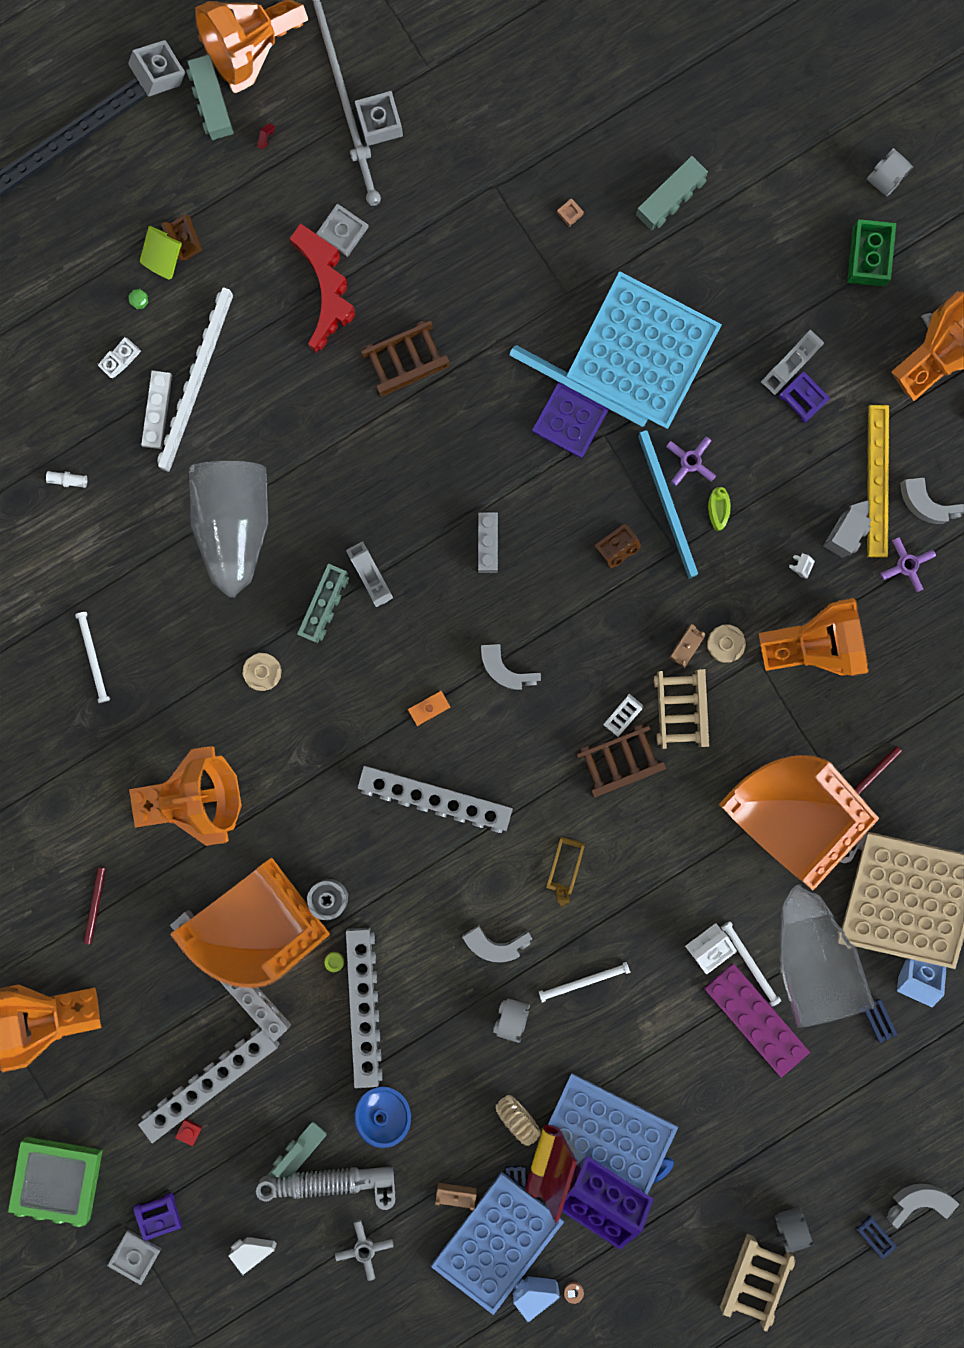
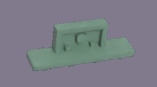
[266,1122,327,1190]

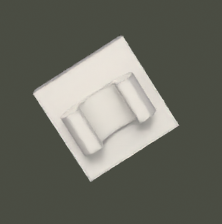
[789,553,815,579]

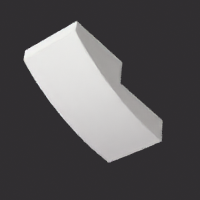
[98,338,141,378]

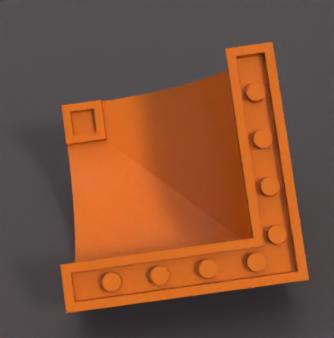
[719,755,879,890]
[170,858,330,988]

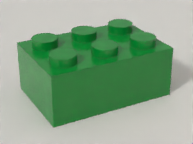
[847,219,896,287]

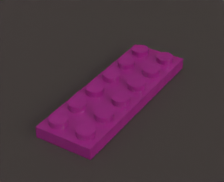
[704,963,810,1078]

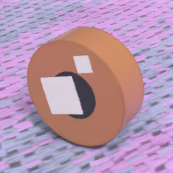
[564,1281,584,1304]

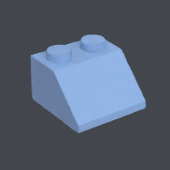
[897,958,946,1007]
[513,1276,560,1322]

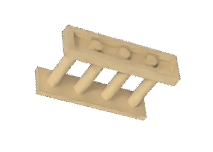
[654,669,709,749]
[720,1234,795,1332]

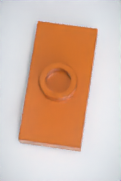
[408,691,451,726]

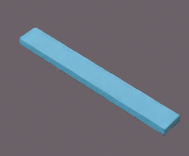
[510,345,648,427]
[638,431,698,579]

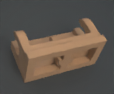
[668,624,705,668]
[435,1183,476,1210]

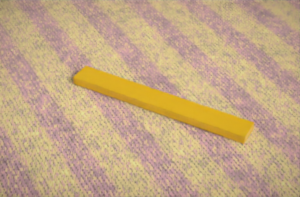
[867,405,889,557]

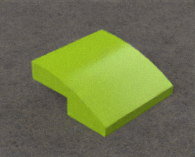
[140,226,182,279]

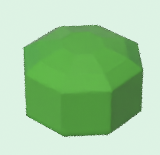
[129,289,148,309]

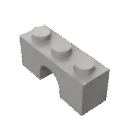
[478,513,498,573]

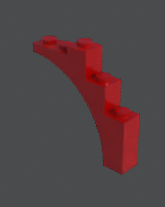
[290,223,355,353]

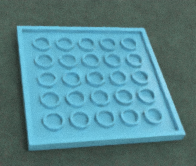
[566,271,722,429]

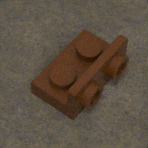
[594,523,641,569]

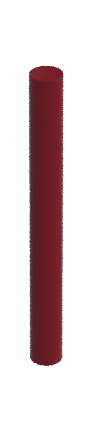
[853,746,902,795]
[83,867,106,945]

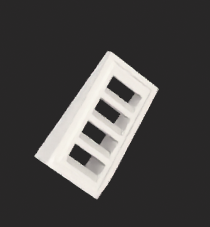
[603,694,643,737]

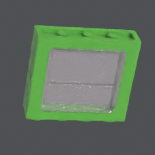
[8,1137,103,1227]

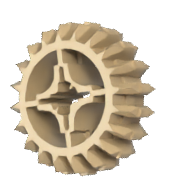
[496,1095,541,1146]

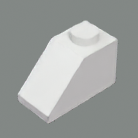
[229,1237,277,1275]

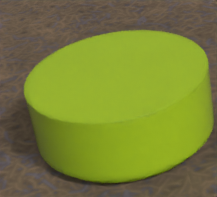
[324,952,344,972]

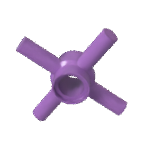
[666,437,716,486]
[880,537,936,593]

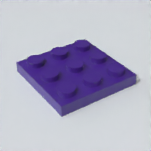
[532,382,609,459]

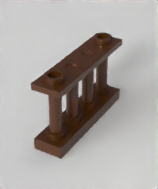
[361,320,450,397]
[576,724,666,798]

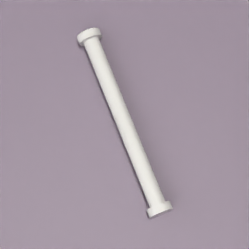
[75,612,110,703]
[721,921,781,1006]
[539,962,630,1003]

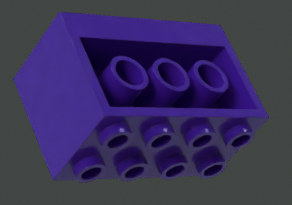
[562,1156,653,1249]

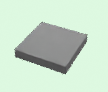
[316,204,369,257]
[107,1229,162,1285]

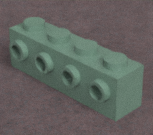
[186,55,234,140]
[636,156,708,231]
[298,564,349,643]

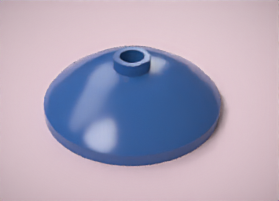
[354,1087,411,1148]

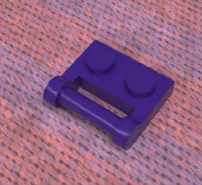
[778,372,830,423]
[134,1193,182,1241]

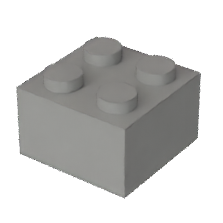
[128,40,185,97]
[355,91,403,146]
[823,508,871,558]

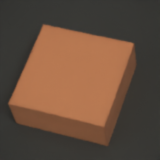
[557,198,584,227]

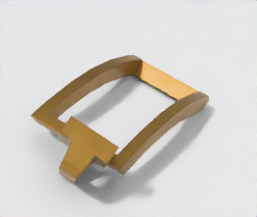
[546,837,585,906]

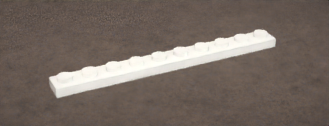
[157,288,233,472]

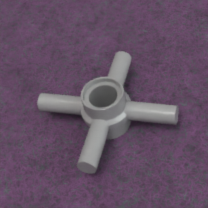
[335,1220,394,1281]

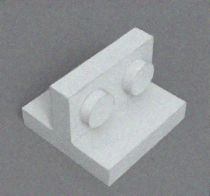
[685,923,737,975]

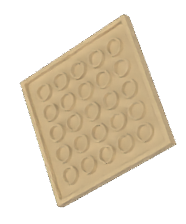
[839,832,964,969]

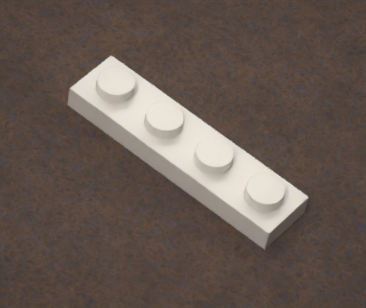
[141,371,172,449]

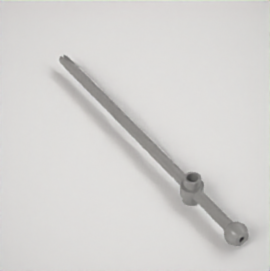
[312,0,381,205]

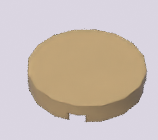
[707,625,746,663]
[243,653,282,691]

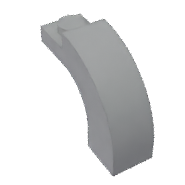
[761,330,824,395]
[900,478,964,524]
[346,541,393,607]
[481,644,541,690]
[462,925,532,962]
[886,1184,959,1229]

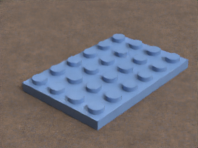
[548,1073,678,1195]
[431,1172,564,1315]

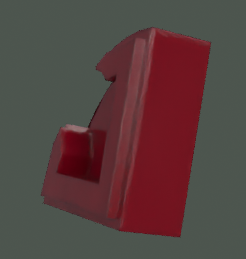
[257,123,275,149]

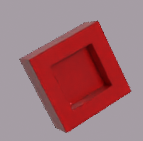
[175,1118,202,1146]

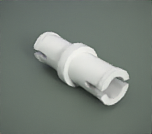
[46,471,87,488]

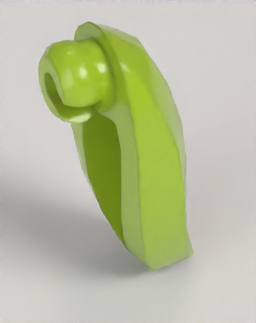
[708,487,731,531]

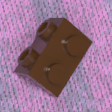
[161,214,202,261]

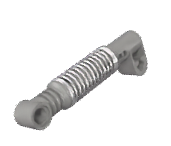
[256,1166,395,1210]

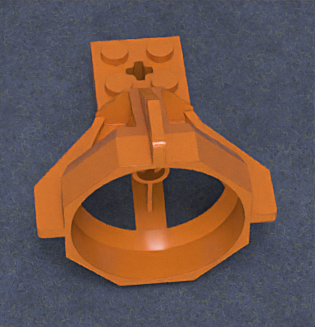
[195,0,308,93]
[891,291,964,401]
[759,598,868,676]
[129,746,241,846]
[0,985,101,1072]

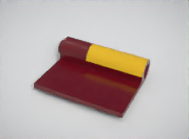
[525,1125,577,1223]

